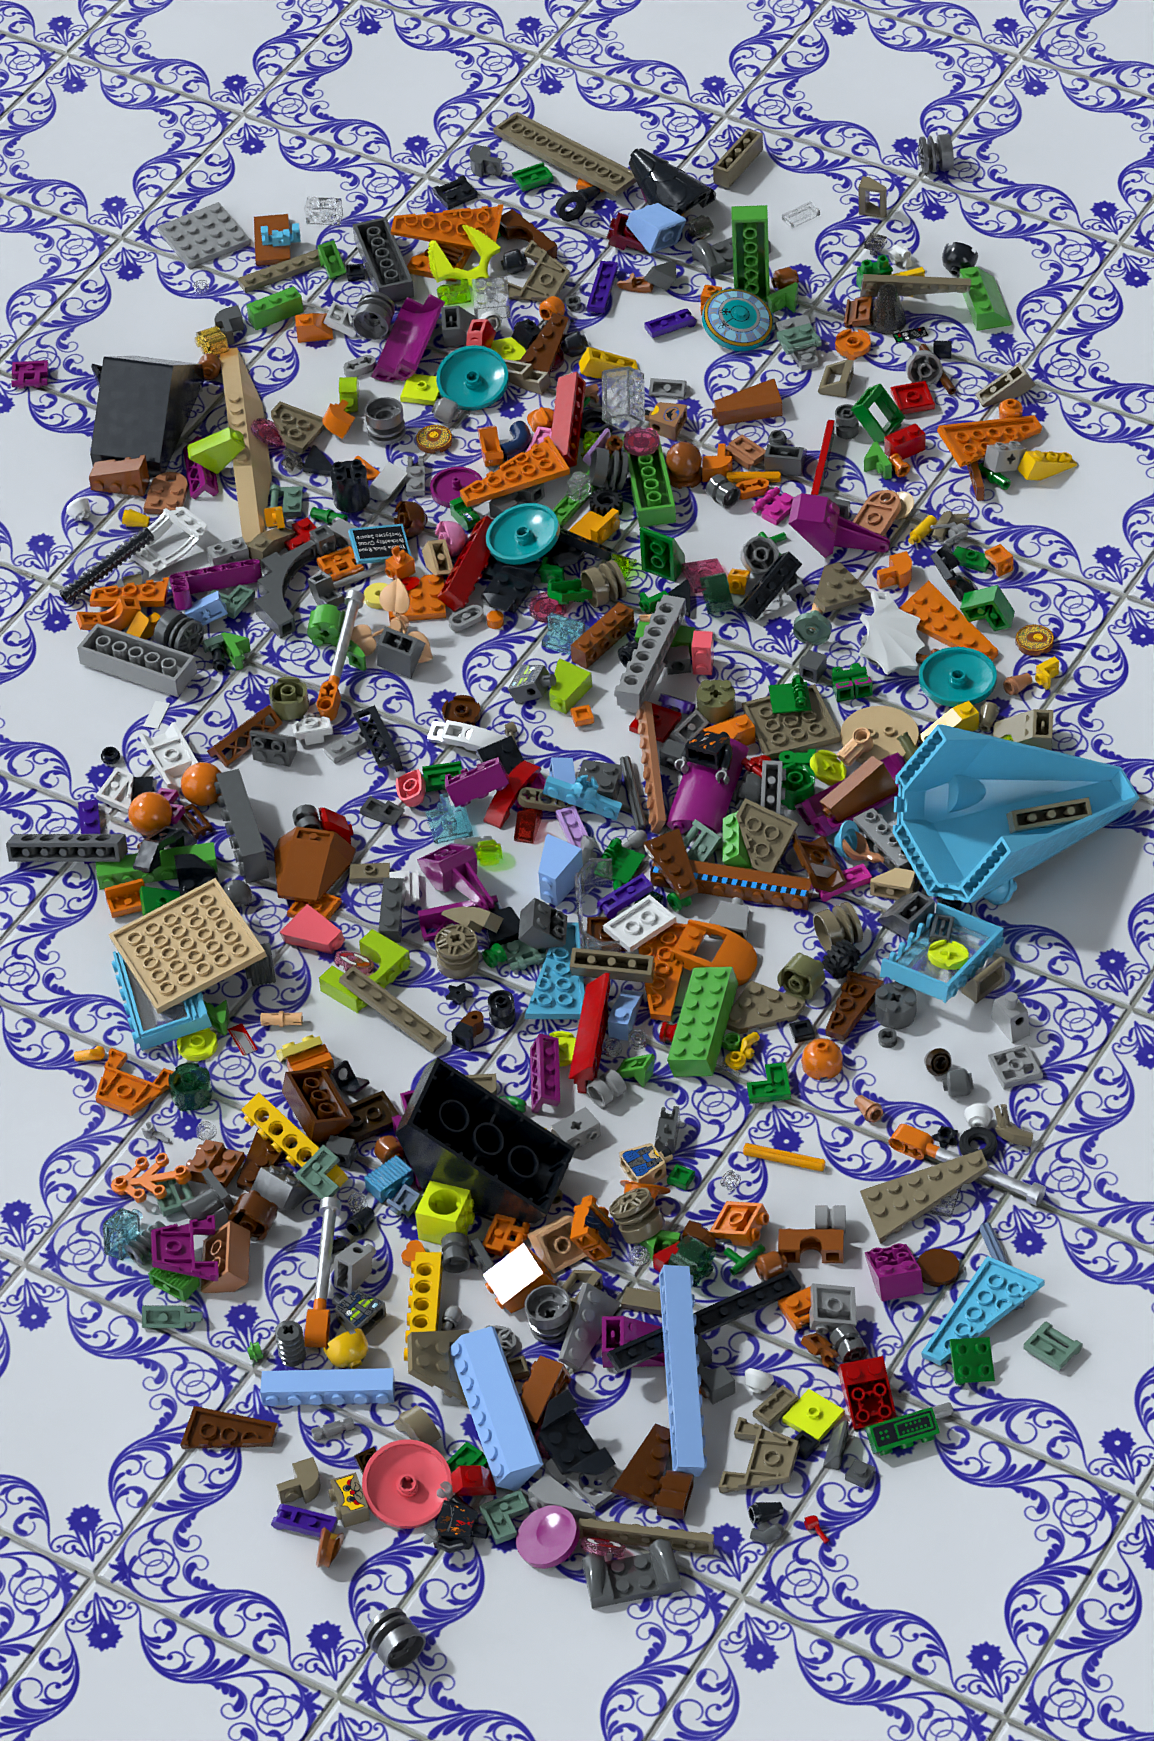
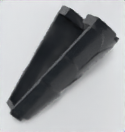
[629,148,716,216]

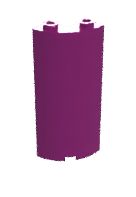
[371,294,445,382]
[665,738,749,835]
[794,752,906,837]

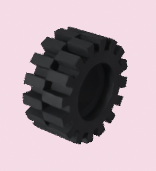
[589,487,623,517]
[822,940,861,979]

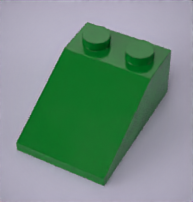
[639,527,686,582]

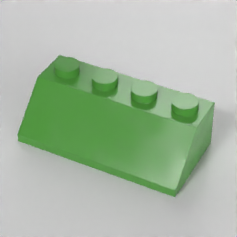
[960,266,1012,331]

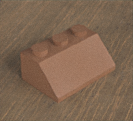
[201,1221,250,1293]

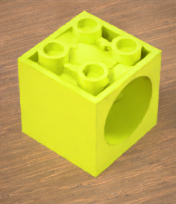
[415,1181,475,1245]

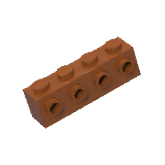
[571,602,635,669]

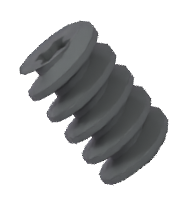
[124,1221,165,1266]
[275,1320,306,1367]

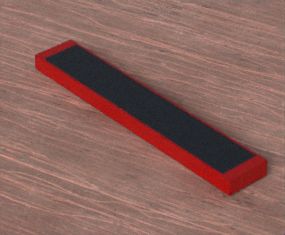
[811,420,835,495]

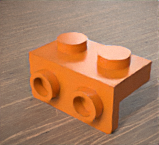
[104,879,145,918]

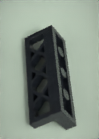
[735,551,802,621]
[353,705,403,772]

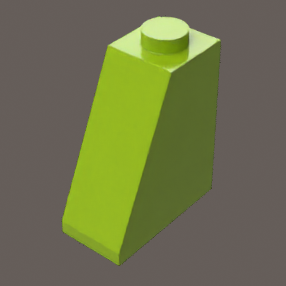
[187,427,245,475]
[549,659,592,714]

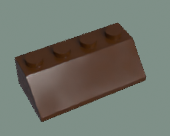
[282,1068,354,1143]

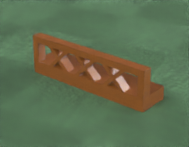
[207,705,283,767]

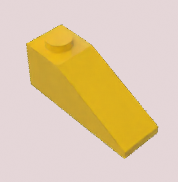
[579,347,639,379]
[919,701,979,742]

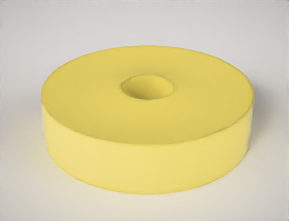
[364,583,388,609]

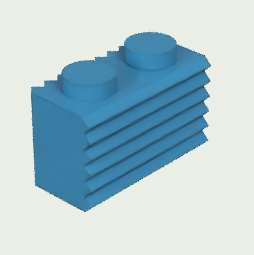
[364,1155,414,1203]

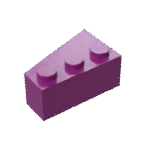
[445,757,509,808]

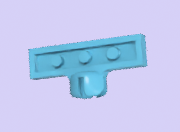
[542,775,622,821]

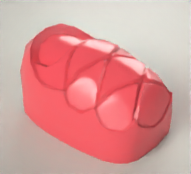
[396,769,426,807]

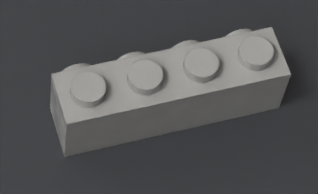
[761,760,786,816]
[853,808,914,871]

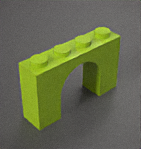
[319,929,410,1013]

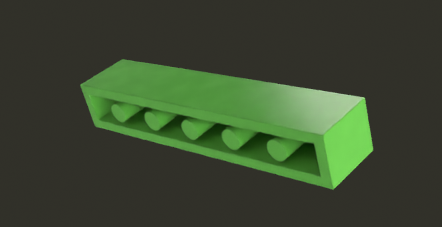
[95,842,218,890]

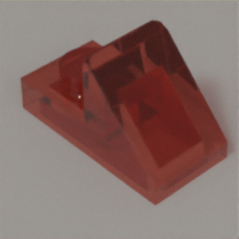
[514,807,543,844]

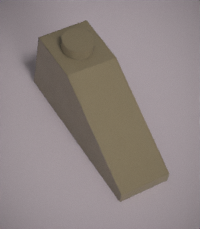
[975,362,1036,407]
[247,527,296,567]

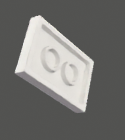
[603,895,676,953]

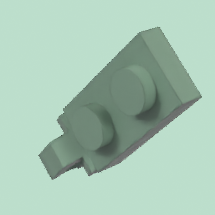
[142,1305,203,1328]

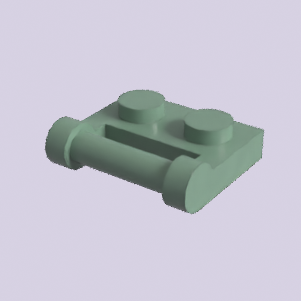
[776,323,822,355]
[269,484,303,517]
[683,819,723,862]
[154,1179,194,1217]
[1023,1321,1083,1371]

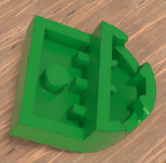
[547,578,593,604]

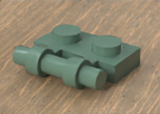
[501,940,547,971]

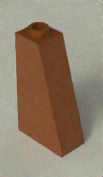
[712,379,783,426]
[820,756,899,822]

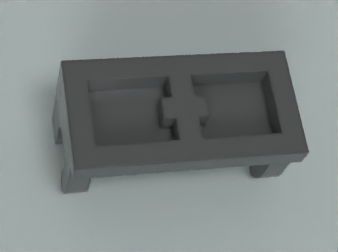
[783,573,809,602]
[654,1106,680,1154]

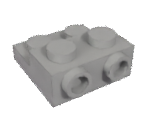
[809,1283,857,1335]

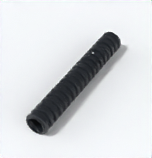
[59,527,154,604]

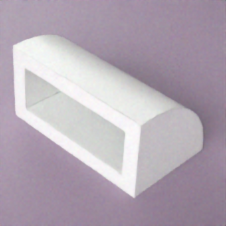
[369,462,407,501]

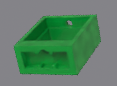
[851,383,905,443]

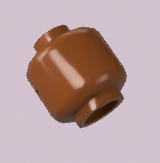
[771,267,799,291]
[198,353,221,380]
[374,1136,405,1164]
[754,1251,788,1281]

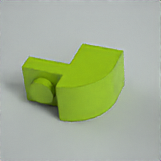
[339,377,359,413]

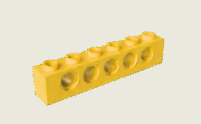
[241,1092,349,1188]
[404,1252,443,1361]

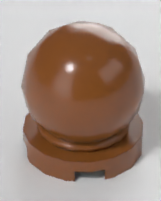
[665,441,702,489]

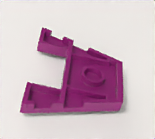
[151,1215,219,1281]

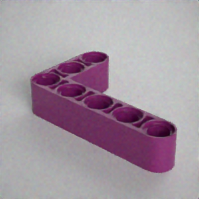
[169,559,262,610]

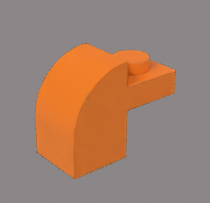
[322,399,355,439]
[702,443,733,482]
[877,551,912,589]

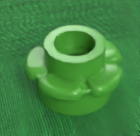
[722,1032,742,1052]
[247,1342,264,1363]

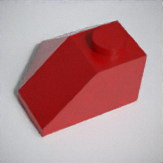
[318,807,354,844]

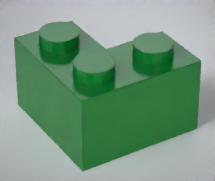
[960,585,1015,631]

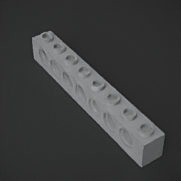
[614,595,686,709]

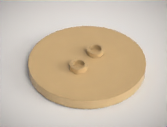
[840,706,919,764]

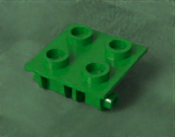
[768,674,812,714]
[592,838,646,884]
[949,1337,995,1385]

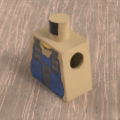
[619,1143,673,1185]

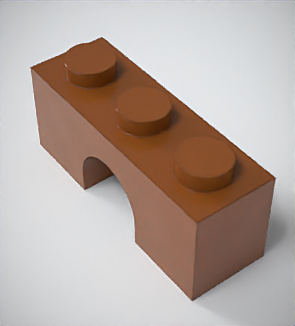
[778,1228,844,1263]

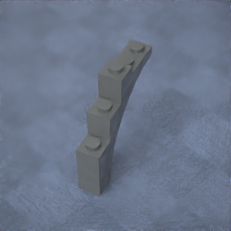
[254,540,318,639]

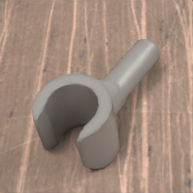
[141,1122,170,1143]

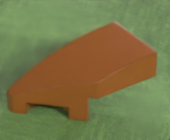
[617,273,654,293]

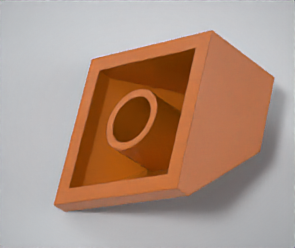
[295,313,333,343]
[703,714,756,746]

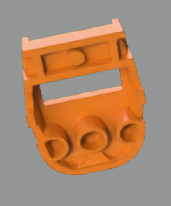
[669,919,757,986]

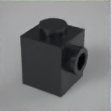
[511,319,541,350]

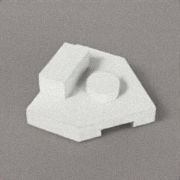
[292,712,333,746]

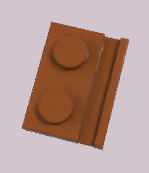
[844,296,874,328]

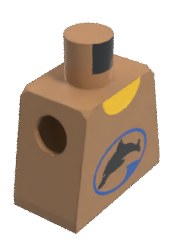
[642,402,687,441]

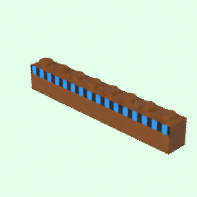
[650,860,813,910]

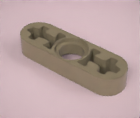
[517,787,574,812]

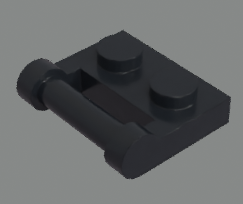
[432,175,478,210]

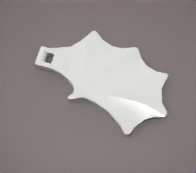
[858,591,925,675]

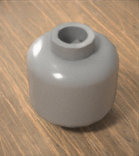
[432,397,460,424]

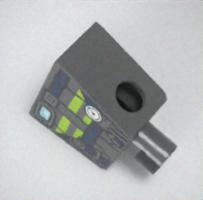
[507,664,556,704]
[332,1290,386,1336]

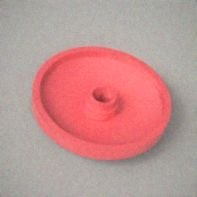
[362,1439,452,1529]

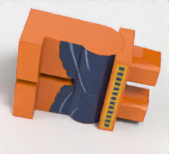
[570,1195,614,1262]

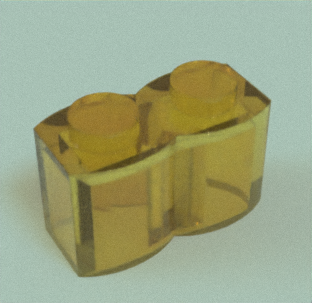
[194,326,229,355]

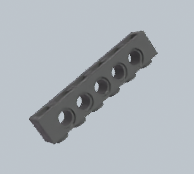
[6,834,128,862]

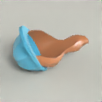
[834,820,885,863]

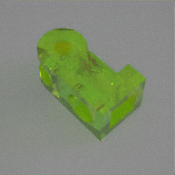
[437,279,471,306]

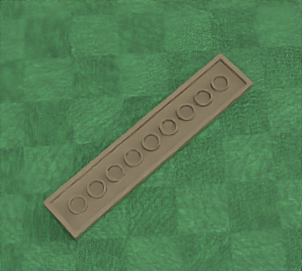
[493,112,636,197]

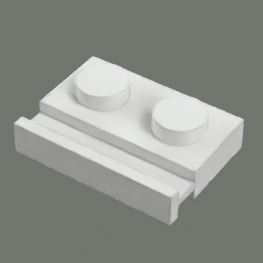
[389,870,420,906]

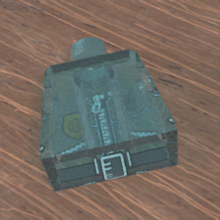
[103,1208,143,1261]

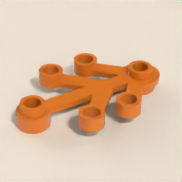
[111,1153,192,1203]

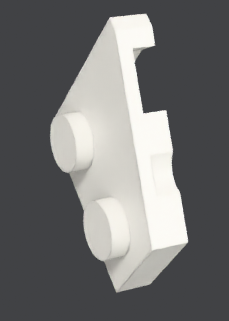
[323,301,357,338]
[96,767,134,813]

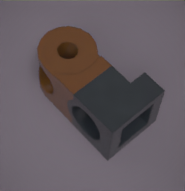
[451,1010,484,1052]

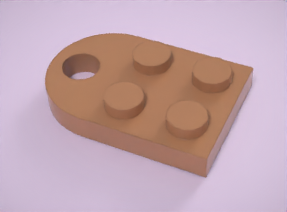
[143,472,188,515]
[853,490,902,536]

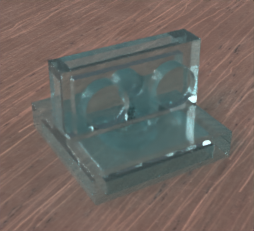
[542,612,591,655]
[425,793,473,844]

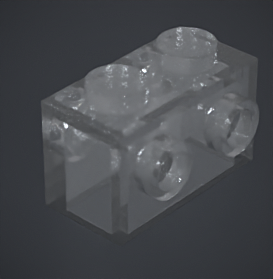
[304,197,343,226]

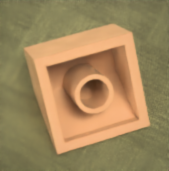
[528,1216,587,1274]

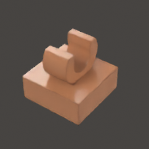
[584,384,599,407]

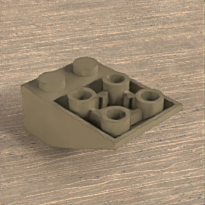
[993,709,1053,751]

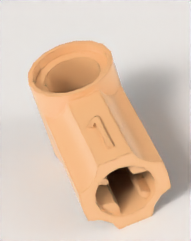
[837,728,874,766]

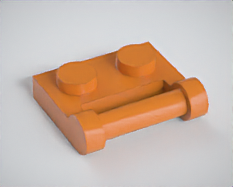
[778,1286,811,1331]

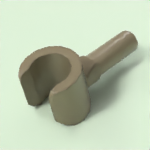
[504,721,517,745]

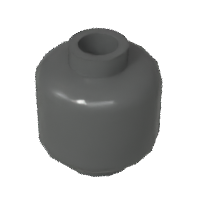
[942,1068,974,1097]

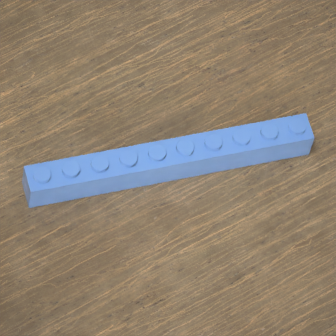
[659,1265,707,1477]

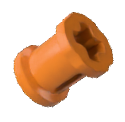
[889,454,911,478]

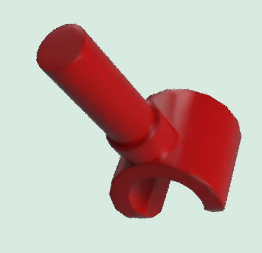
[804,1515,829,1544]

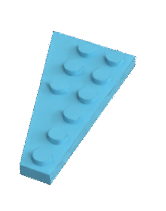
[524,922,585,1019]
[921,1256,1045,1366]

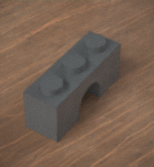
[489,483,545,519]
[378,878,406,943]
[696,1335,736,1405]

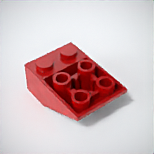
[837,1356,897,1430]

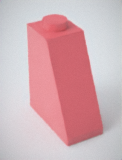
[280,904,345,954]

